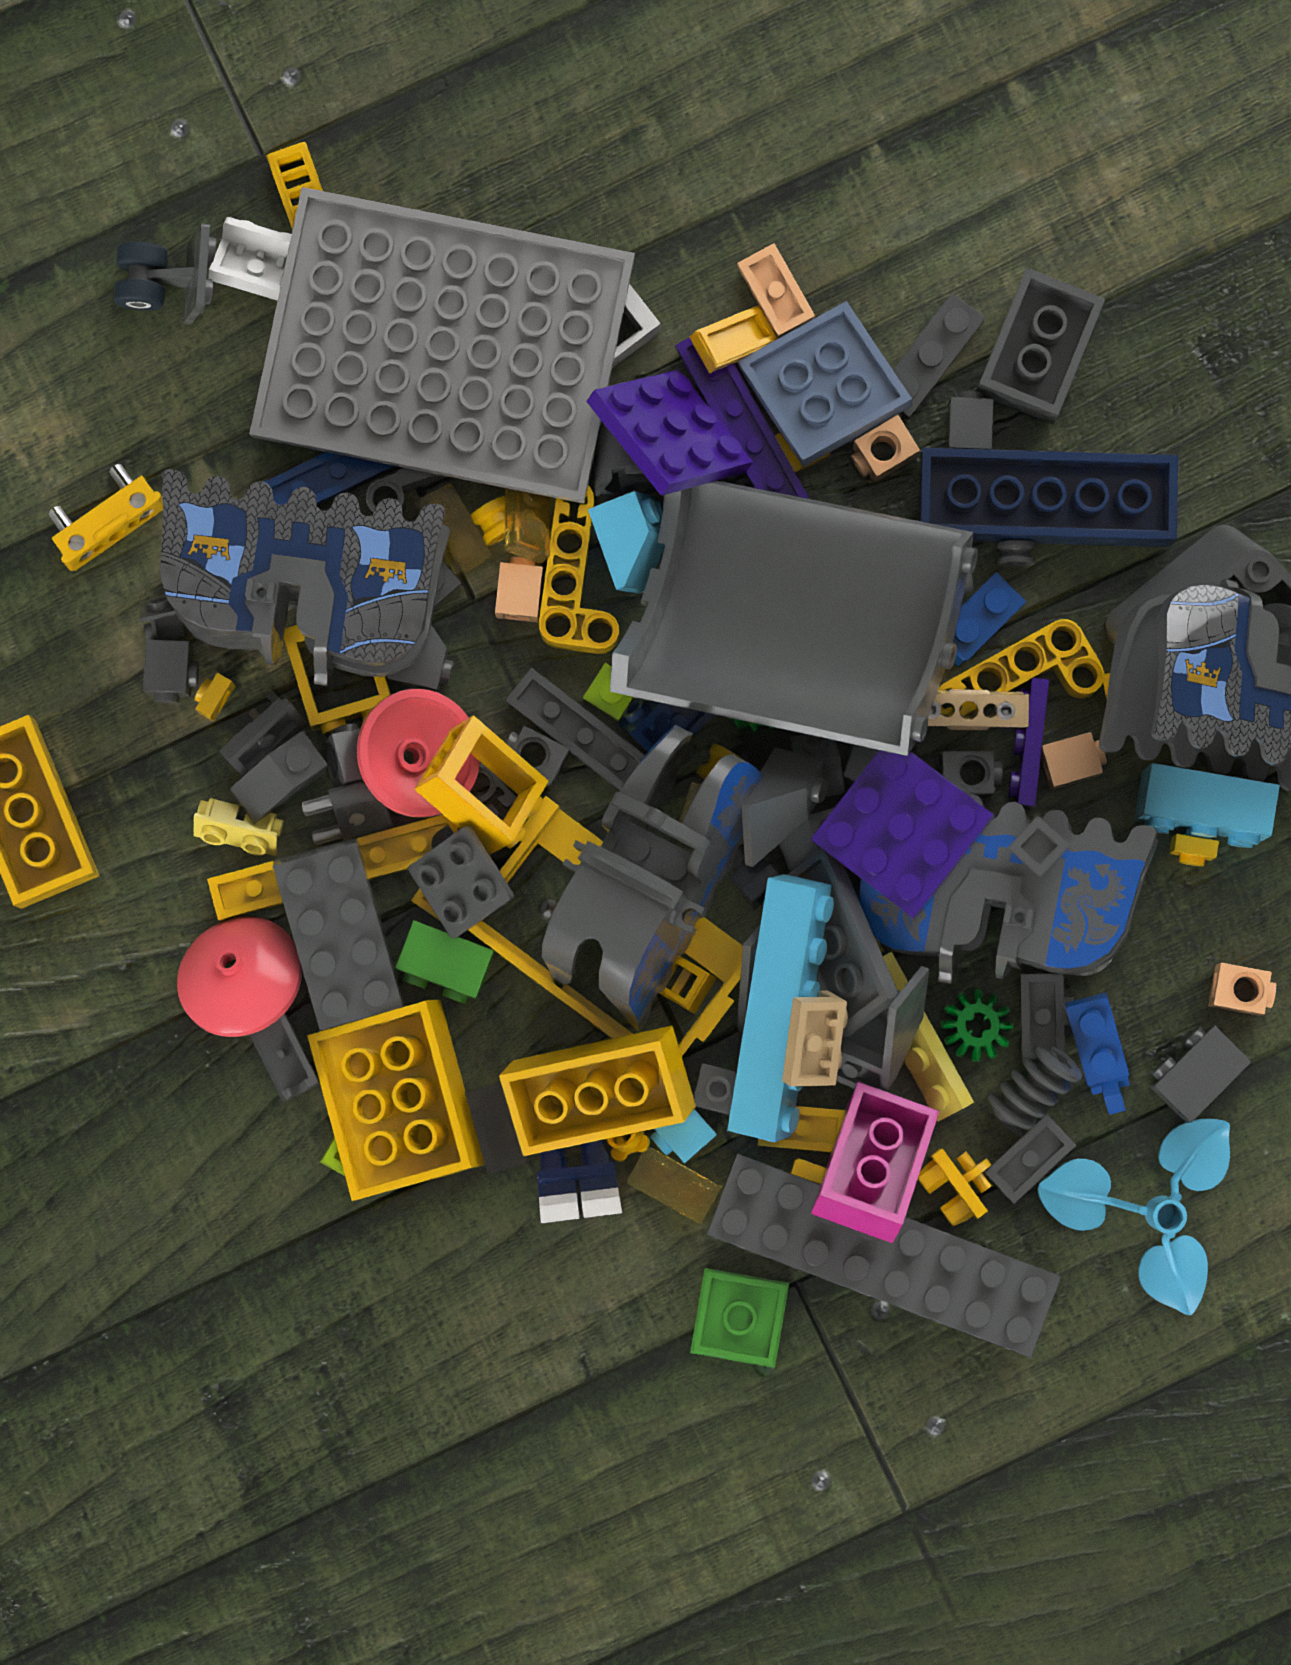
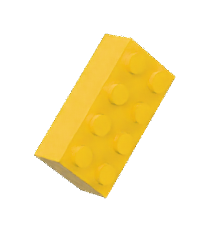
[0,715,100,909]
[499,1026,696,1156]

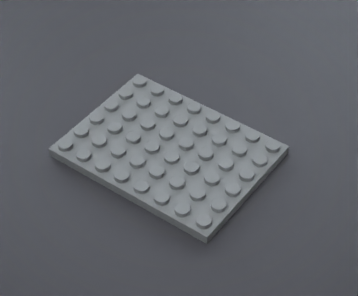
[249,187,635,504]

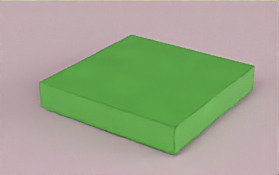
[690,1268,789,1368]

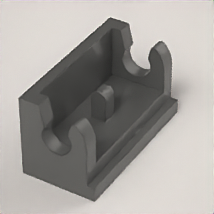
[249,1012,320,1103]

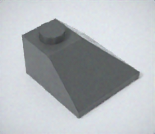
[742,747,828,867]

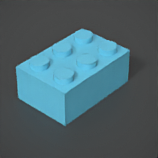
[1134,763,1280,848]

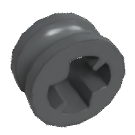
[997,540,1035,567]

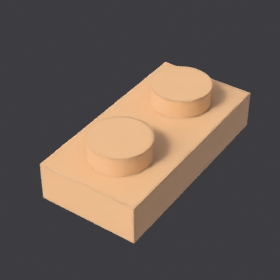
[737,243,815,339]

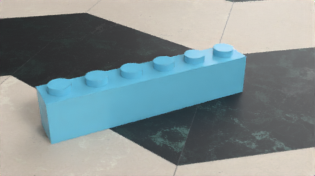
[727,874,834,1142]

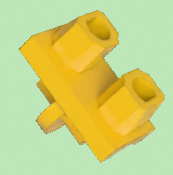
[918,1148,992,1226]

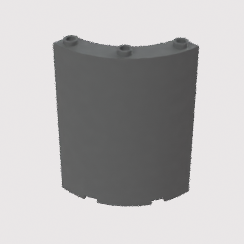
[610,481,978,756]

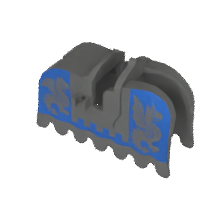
[542,725,763,1032]
[859,794,1159,984]

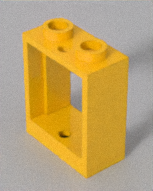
[284,625,391,735]
[414,715,548,855]

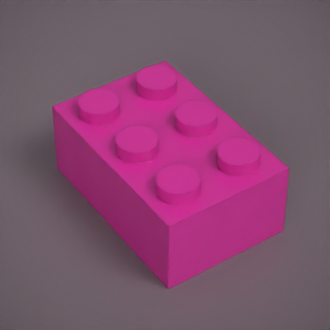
[811,1082,939,1243]

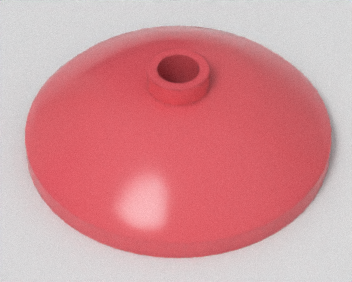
[357,689,480,817]
[177,916,302,1037]

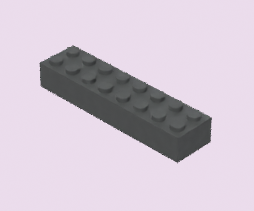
[706,1154,1061,1358]

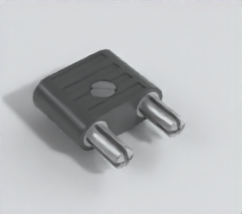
[302,780,393,845]

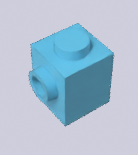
[650,1109,717,1163]

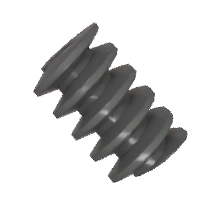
[987,1045,1082,1137]

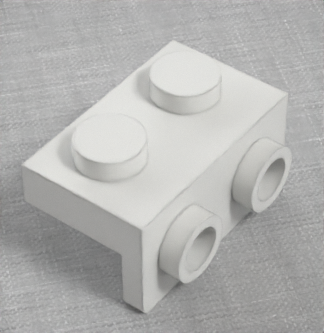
[208,217,292,301]

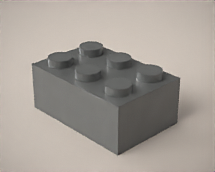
[976,267,1105,425]

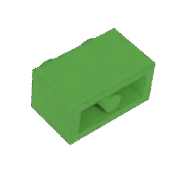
[395,920,495,1004]

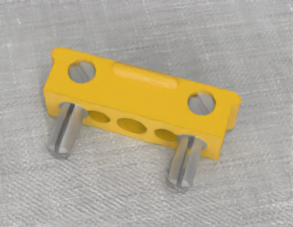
[48,464,163,571]

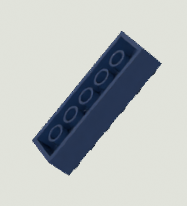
[918,448,1178,547]

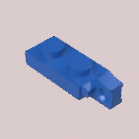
[953,572,1026,668]
[1065,992,1130,1115]

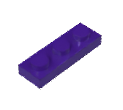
[1008,678,1049,810]

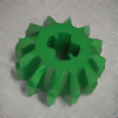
[940,989,1013,1062]

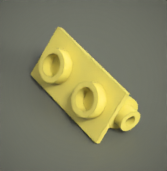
[194,798,284,856]

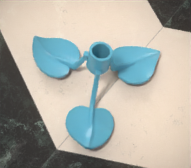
[1037,1118,1230,1315]

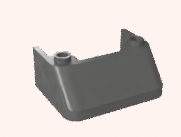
[1104,525,1291,646]
[737,925,929,1092]

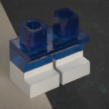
[537,1140,622,1223]

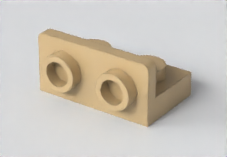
[782,990,848,1086]

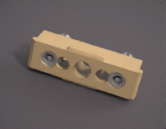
[928,689,1029,730]

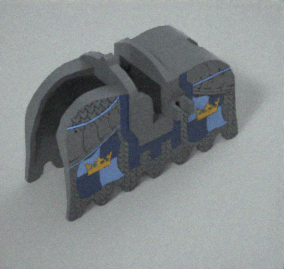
[160,469,450,686]
[1099,579,1291,791]

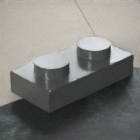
[983,1114,1076,1204]

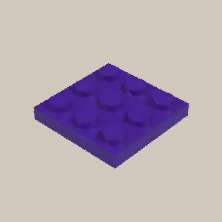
[586,370,753,496]
[811,750,995,920]

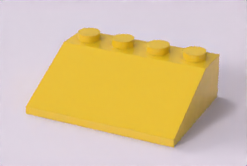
[307,1000,485,1201]

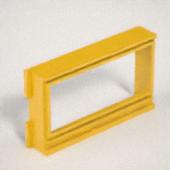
[467,796,743,1057]

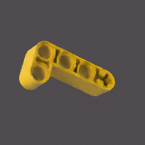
[539,485,619,654]
[938,619,1104,716]

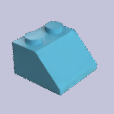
[588,491,665,594]

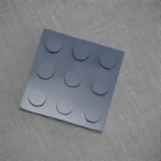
[738,301,912,467]

